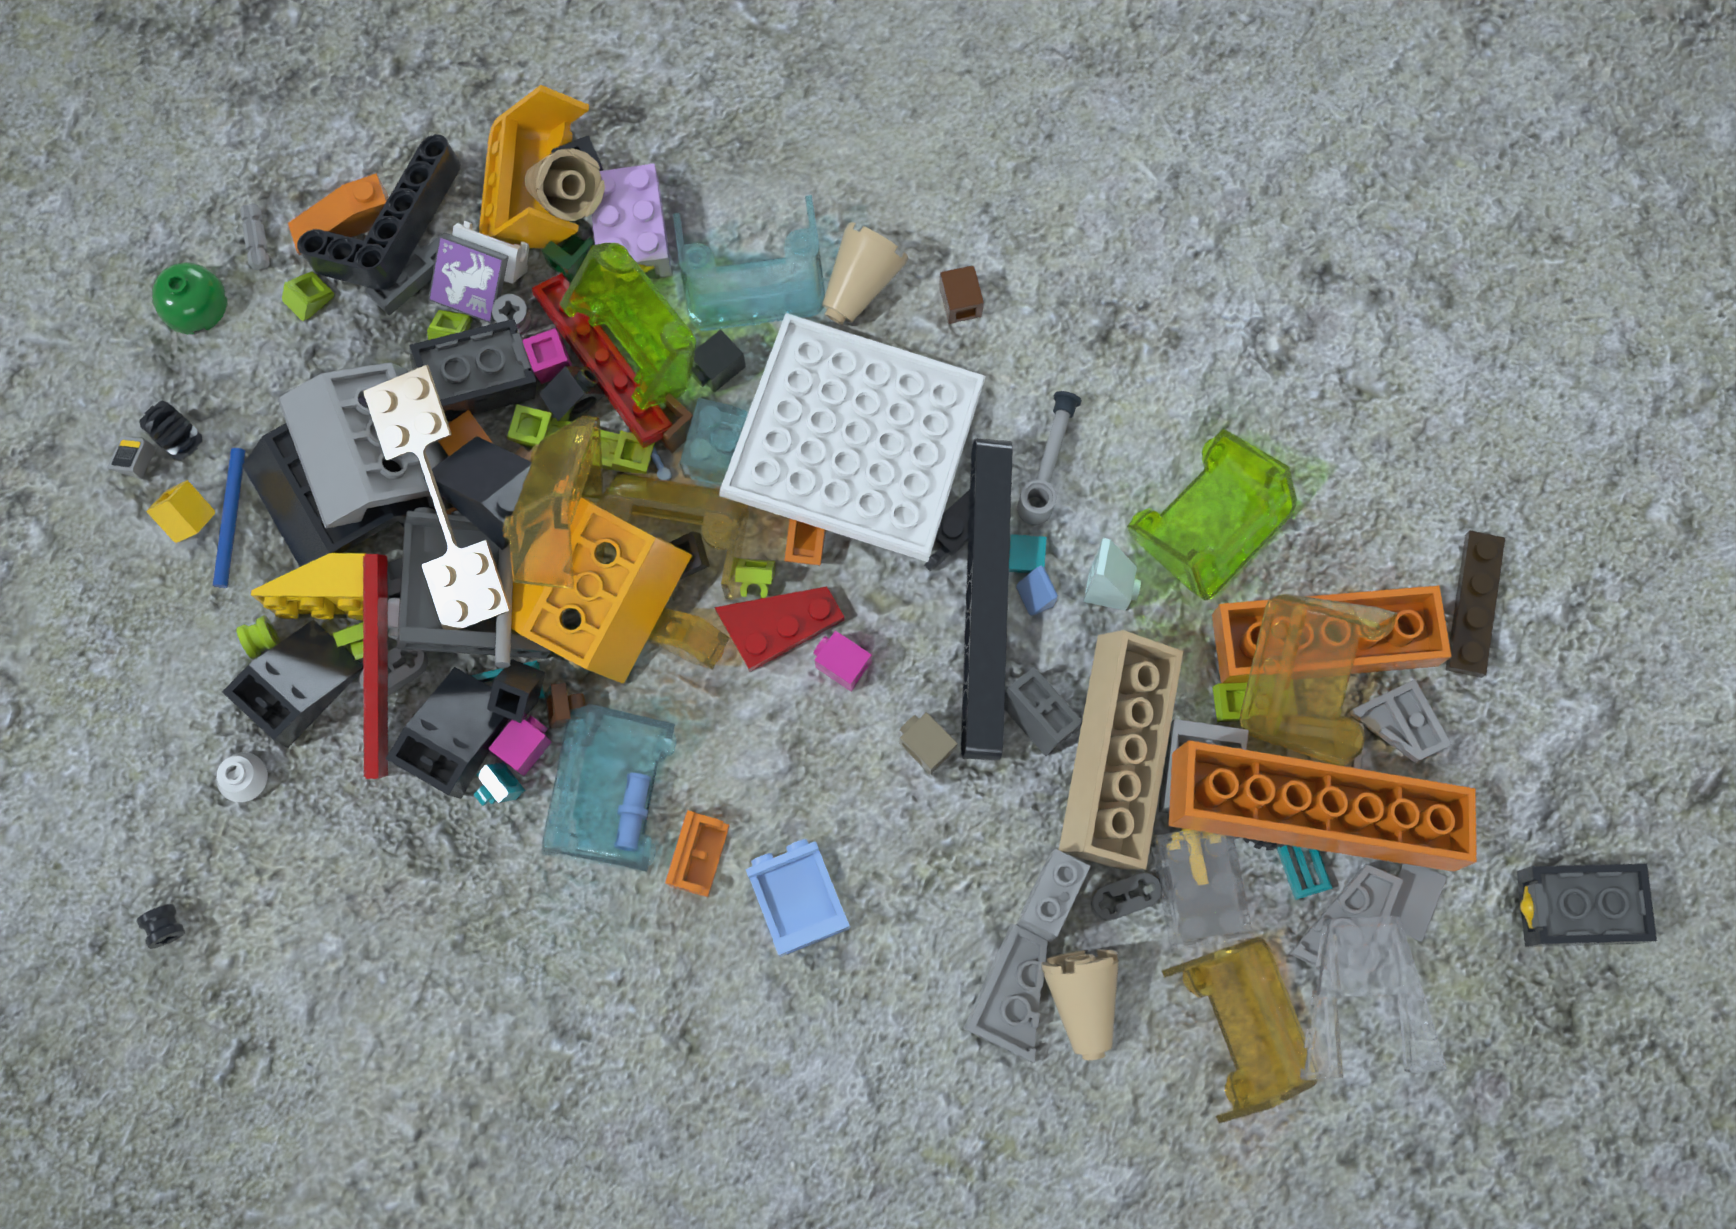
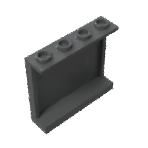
[397,508,551,659]

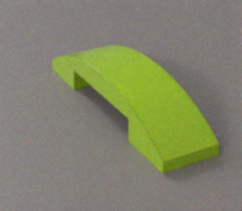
[507,404,655,474]

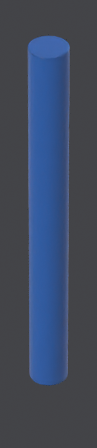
[213,448,246,588]

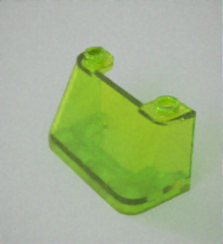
[559,242,696,410]
[1127,428,1297,600]

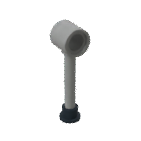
[1017,391,1082,525]

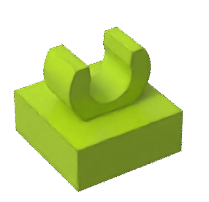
[735,558,775,598]
[333,622,363,660]

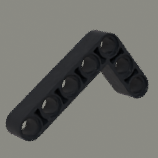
[297,134,461,290]

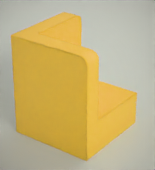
[146,480,215,543]

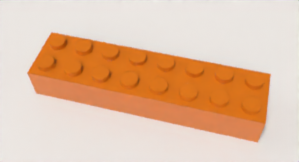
[1169,740,1477,872]

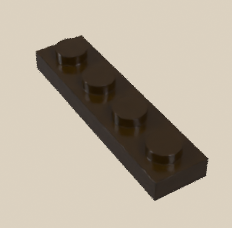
[1445,530,1505,678]

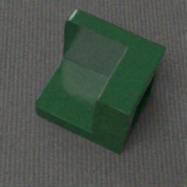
[542,234,597,285]

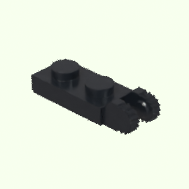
[924,489,970,571]

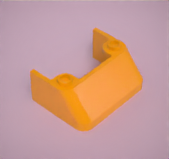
[479,85,589,249]

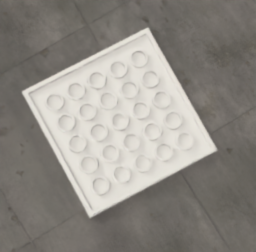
[719,313,986,562]

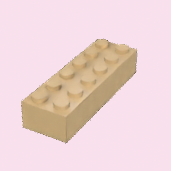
[1059,630,1183,869]

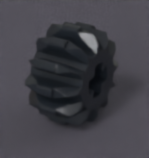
[139,401,203,461]

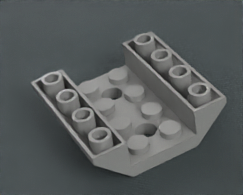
[278,362,449,529]

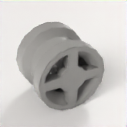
[492,294,532,336]

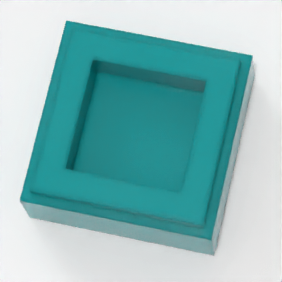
[1009,534,1047,573]

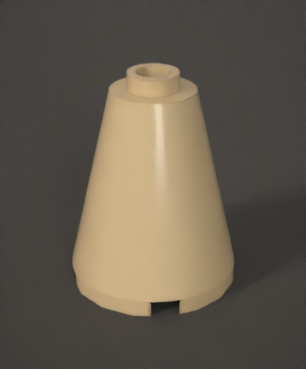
[525,148,605,221]
[822,222,909,325]
[1041,949,1119,1060]

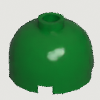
[152,262,227,335]

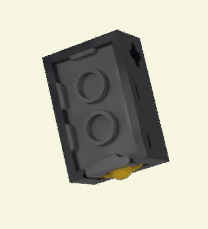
[409,319,536,422]
[1517,863,1657,947]

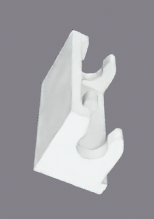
[452,221,529,284]

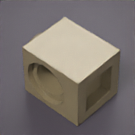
[899,712,958,775]

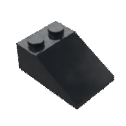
[423,436,560,551]

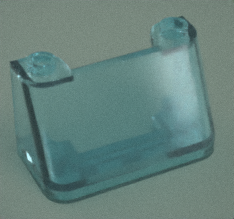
[542,704,677,872]

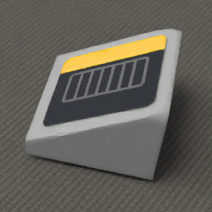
[108,436,155,480]

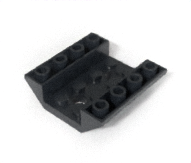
[242,397,436,567]

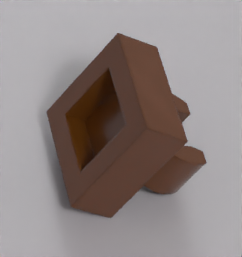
[544,683,586,729]

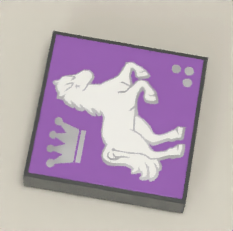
[428,233,509,323]

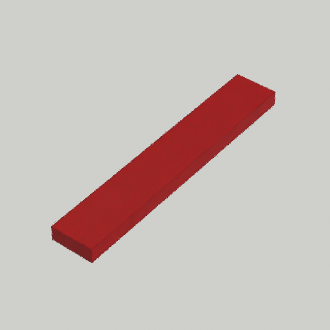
[532,273,673,448]
[363,554,388,779]

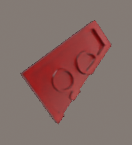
[714,586,845,672]

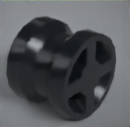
[136,904,185,949]

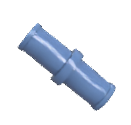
[614,773,651,852]

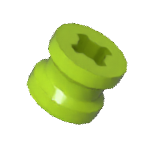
[236,615,280,660]

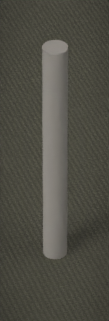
[495,542,514,668]

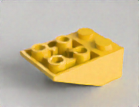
[251,553,364,620]

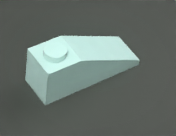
[1083,538,1141,611]

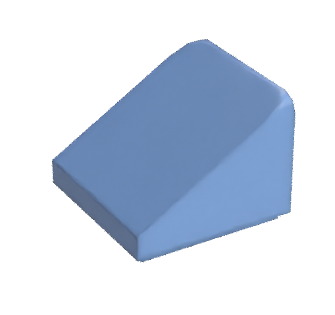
[1016,565,1058,616]

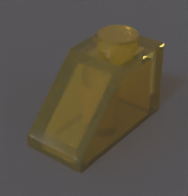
[647,608,730,670]

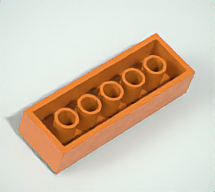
[1212,585,1451,683]

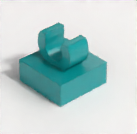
[473,762,526,806]

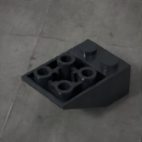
[222,620,363,748]
[386,667,509,799]

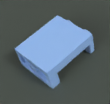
[746,839,850,957]

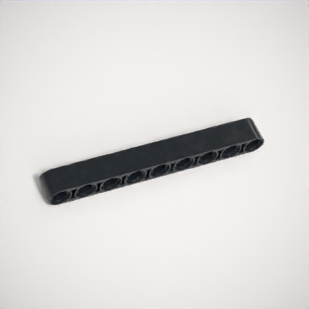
[961,438,1013,761]

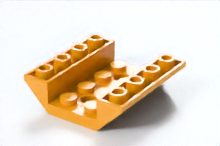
[496,486,692,684]

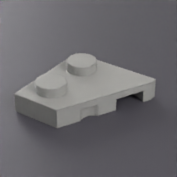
[1350,679,1452,763]

